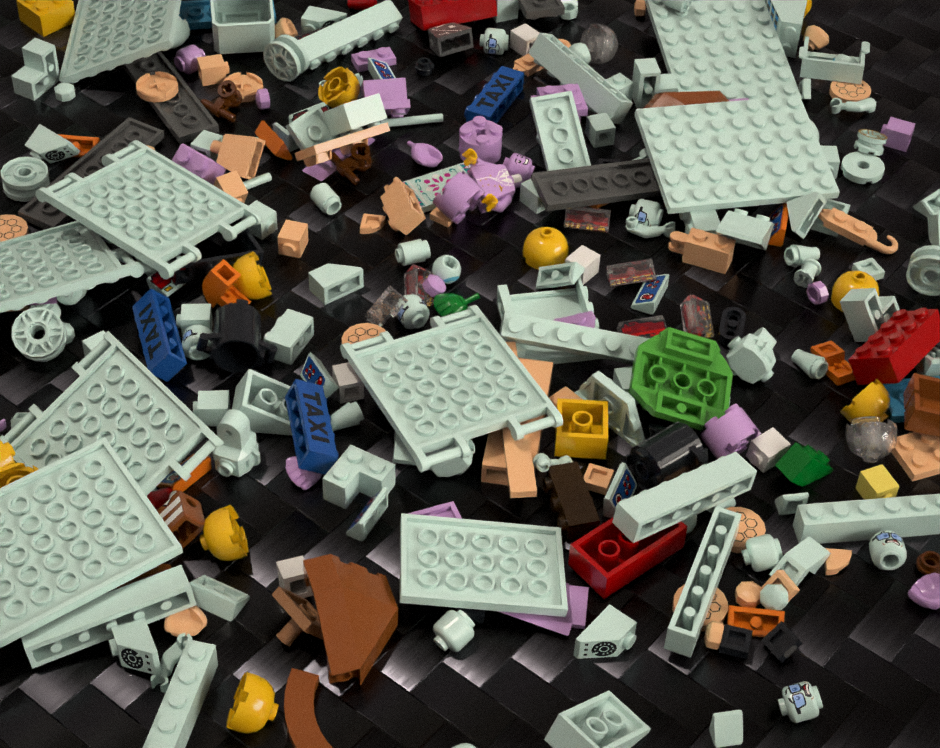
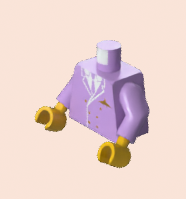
[462,148,523,213]

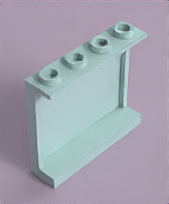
[497,277,599,364]

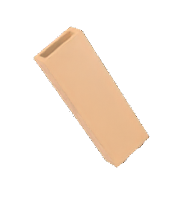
[481,358,553,486]

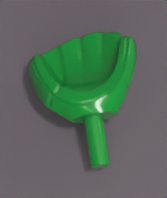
[433,293,480,317]

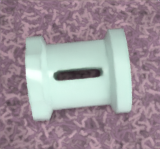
[793,258,822,288]

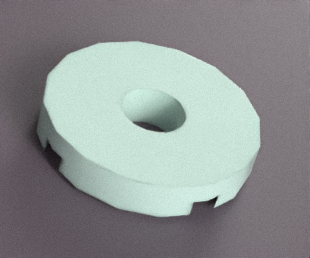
[841,152,885,184]

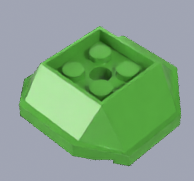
[629,327,733,430]

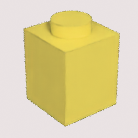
[856,464,899,499]

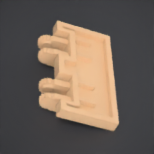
[295,122,390,167]

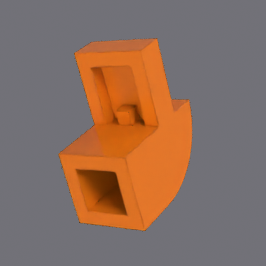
[202,259,251,307]

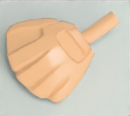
[164,606,208,637]

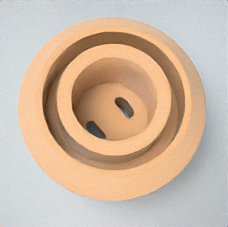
[275,18,298,39]
[803,25,829,51]

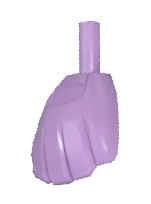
[407,141,443,167]
[285,456,323,490]
[908,573,940,610]

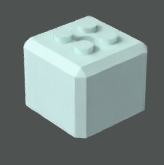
[210,0,275,54]

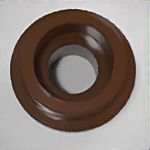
[916,551,940,575]

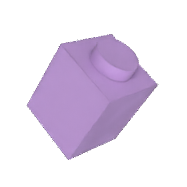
[880,117,915,152]

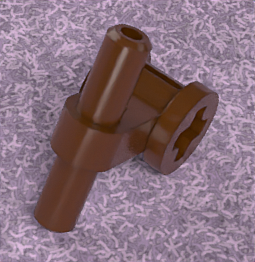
[200,80,242,122]
[330,143,372,186]

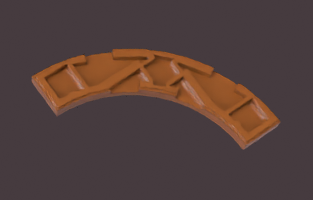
[284,668,333,748]

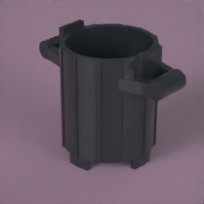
[196,299,277,373]
[625,421,708,490]

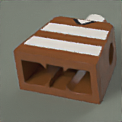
[157,490,205,549]

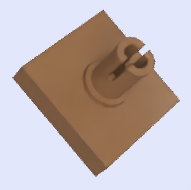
[272,586,323,646]

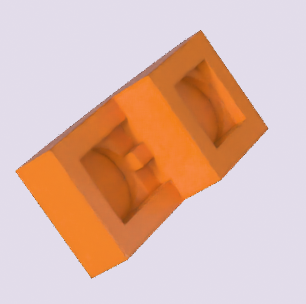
[811,341,856,386]

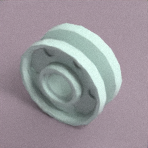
[263,35,309,81]
[1,157,50,202]
[906,245,940,296]
[12,307,67,362]

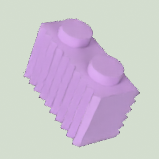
[172,143,226,185]

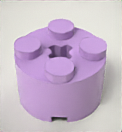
[459,116,503,164]
[433,171,485,225]
[700,404,761,459]

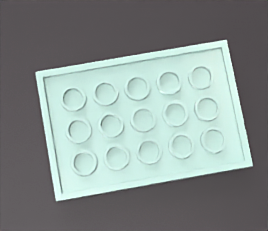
[400,513,568,617]

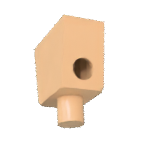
[210,134,266,179]

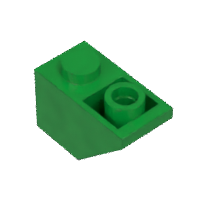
[775,442,834,487]

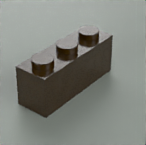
[543,462,600,543]

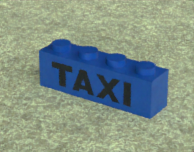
[464,66,524,124]
[132,289,187,382]
[285,379,339,475]

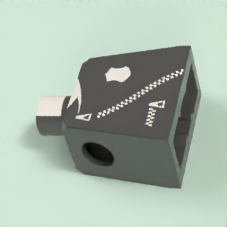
[428,22,474,57]

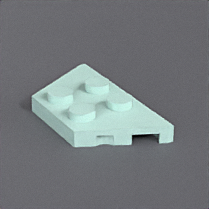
[574,371,645,447]

